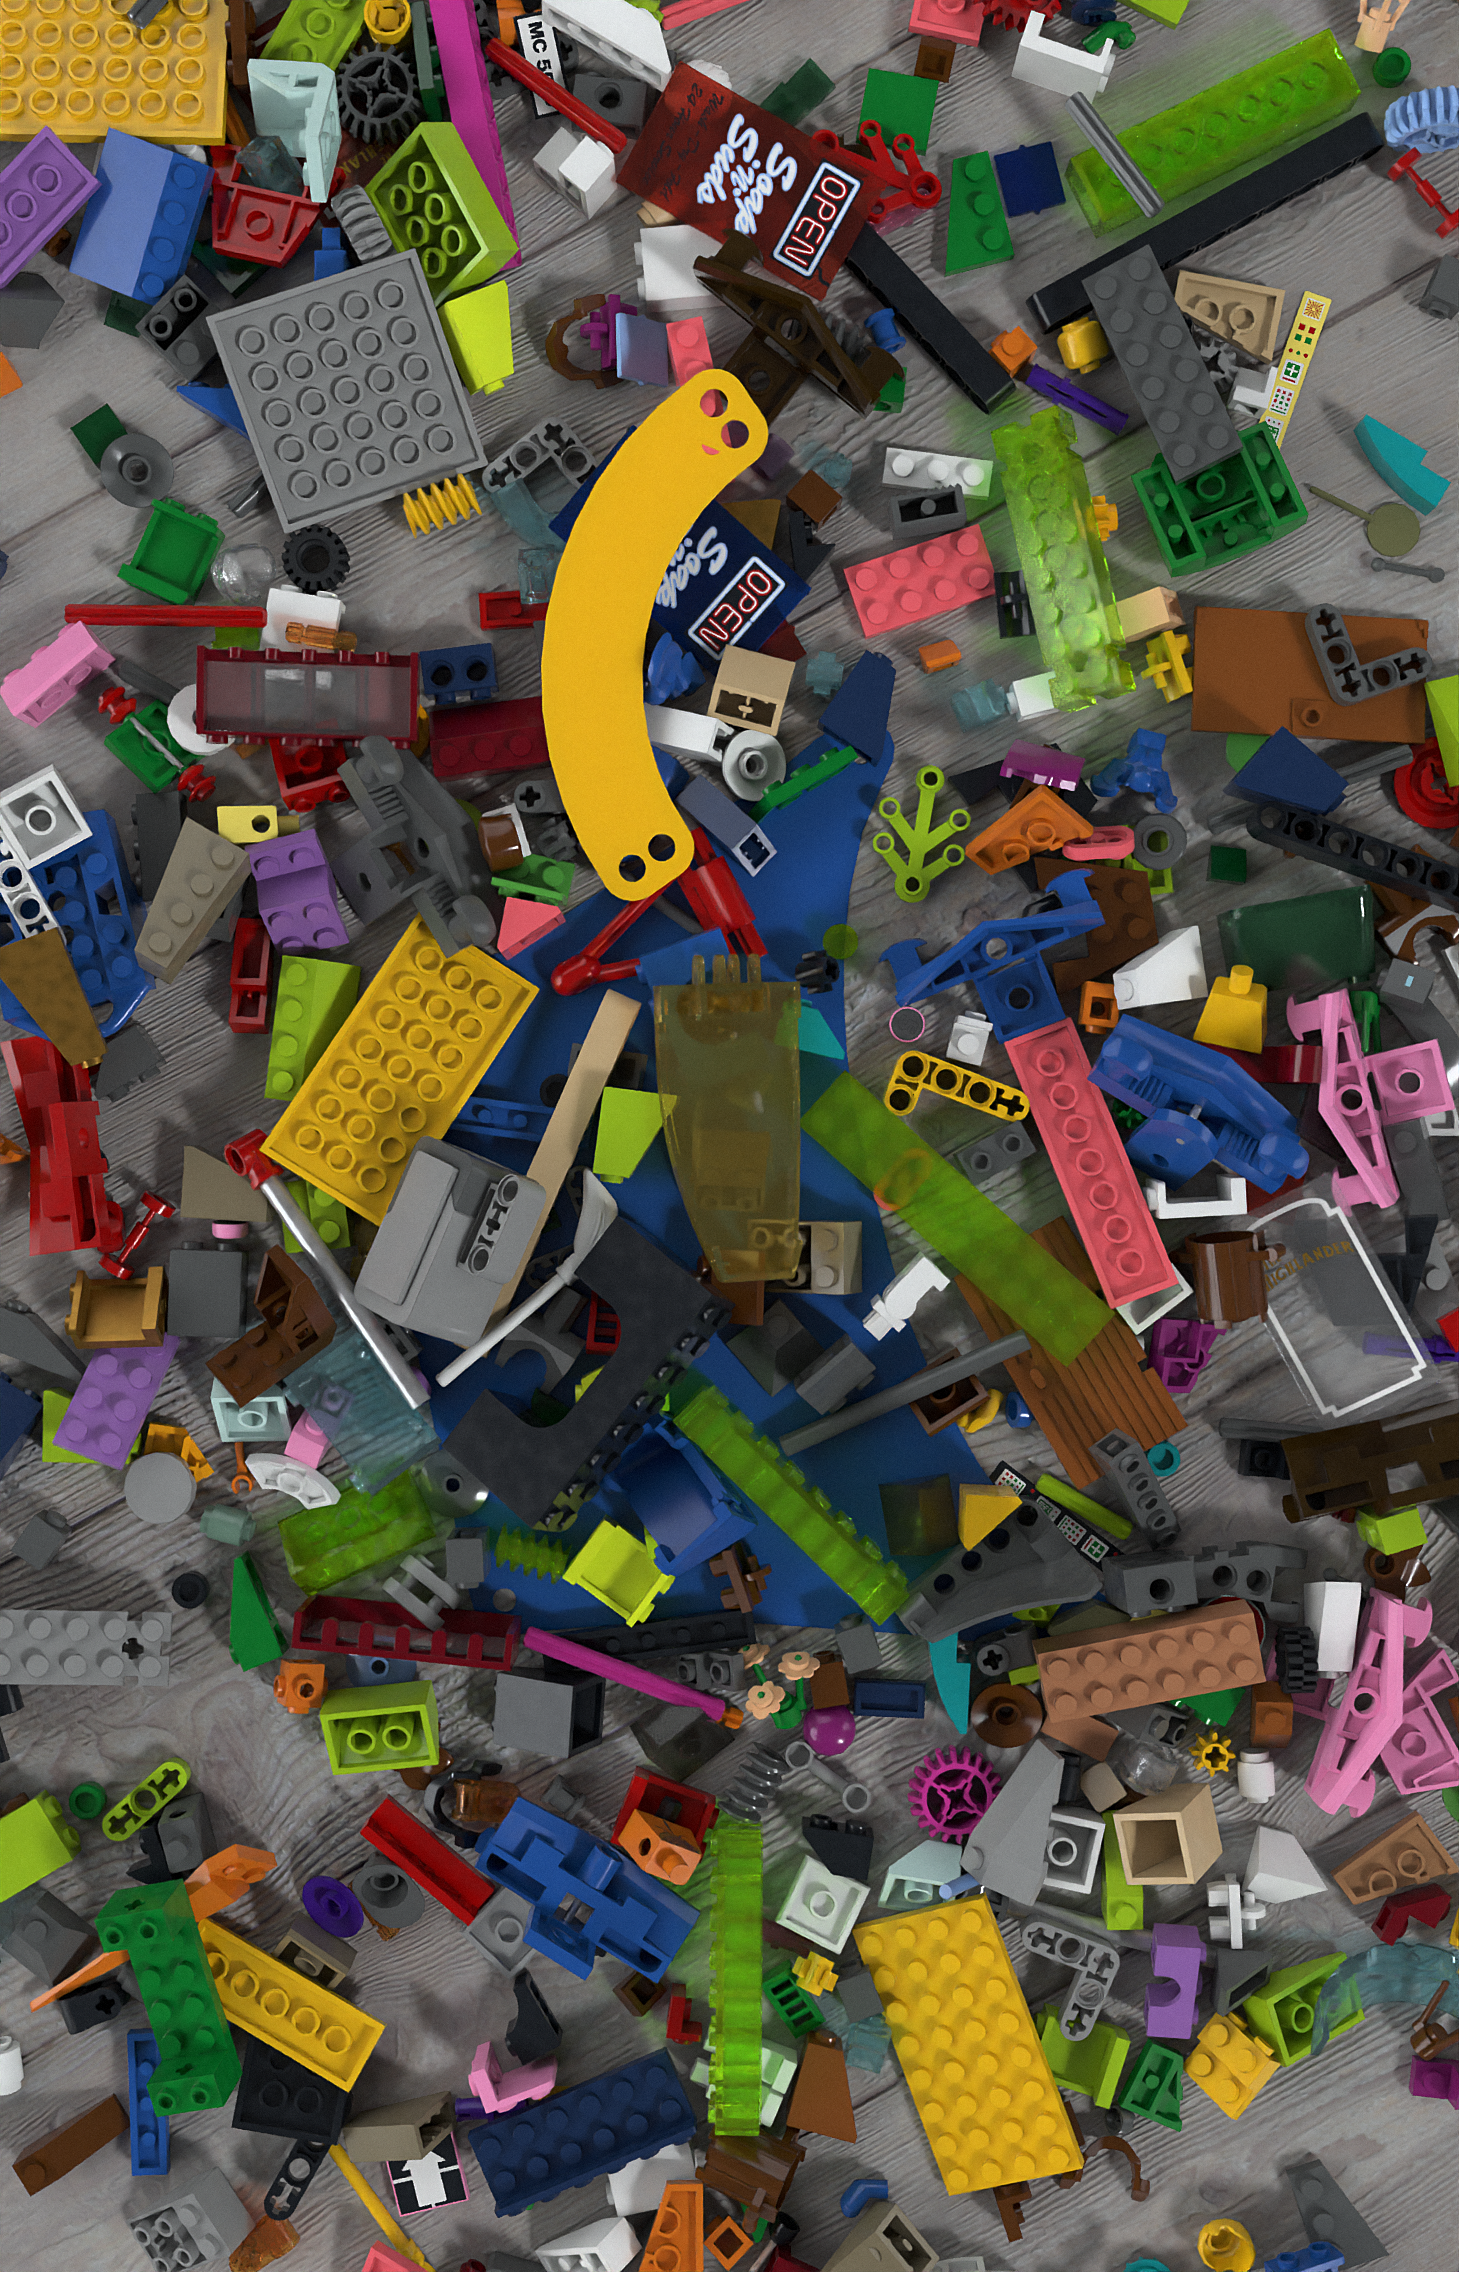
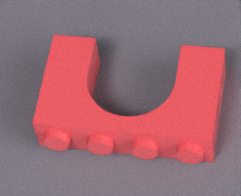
[666,316,735,484]

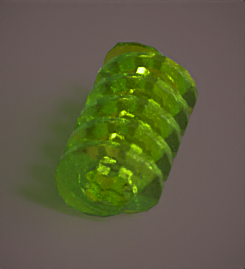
[494,1522,573,1585]

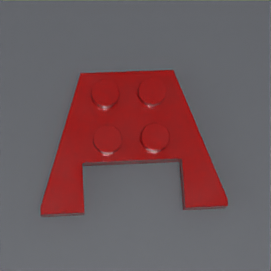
[210,143,346,269]

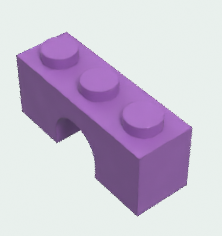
[1143,1923,1206,2039]

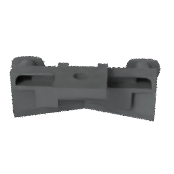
[329,735,504,959]

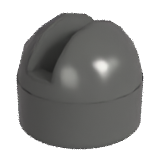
[1105,2104,1136,2135]

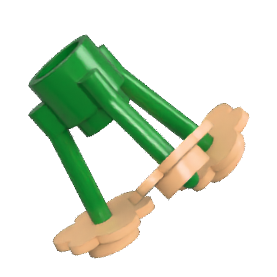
[738,1643,820,1729]

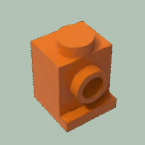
[988,326,1038,379]
[1077,981,1120,1035]

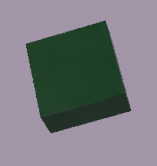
[70,403,129,471]

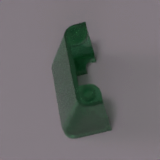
[1216,884,1376,992]

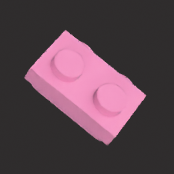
[468,2041,558,2114]

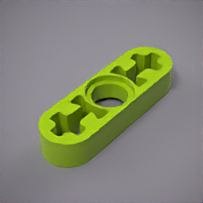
[102,1757,191,1841]

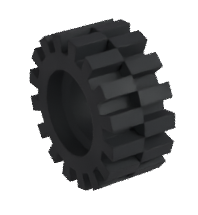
[282,524,350,595]
[1275,1627,1319,1693]

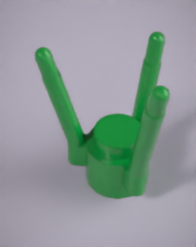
[1349,991,1382,1054]

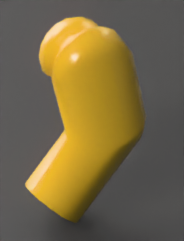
[956,1388,1004,1433]

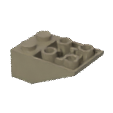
[747,1220,862,1295]
[820,2202,940,2272]

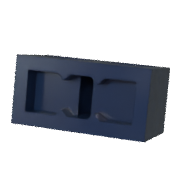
[419,643,499,705]

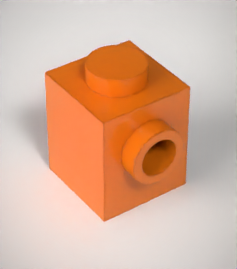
[703,2214,754,2271]

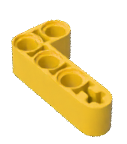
[882,1050,1030,1122]

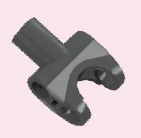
[495,1284,590,1396]

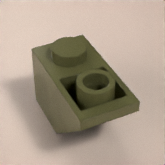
[1045,1598,1130,1636]

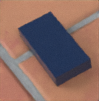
[853,1677,926,1719]

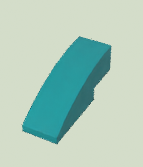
[1353,414,1451,516]
[927,1632,971,1734]

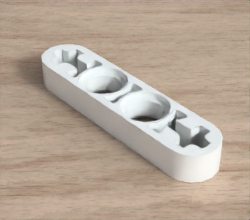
[0,830,67,944]

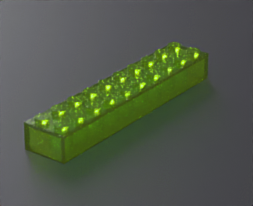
[797,1070,1116,1367]

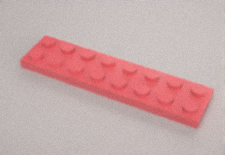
[1004,1017,1179,1310]

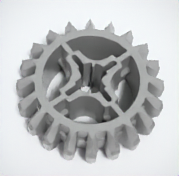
[331,185,398,266]

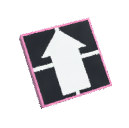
[386,2130,470,2217]

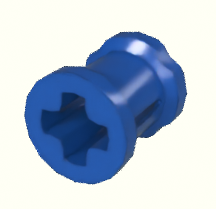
[864,308,906,354]

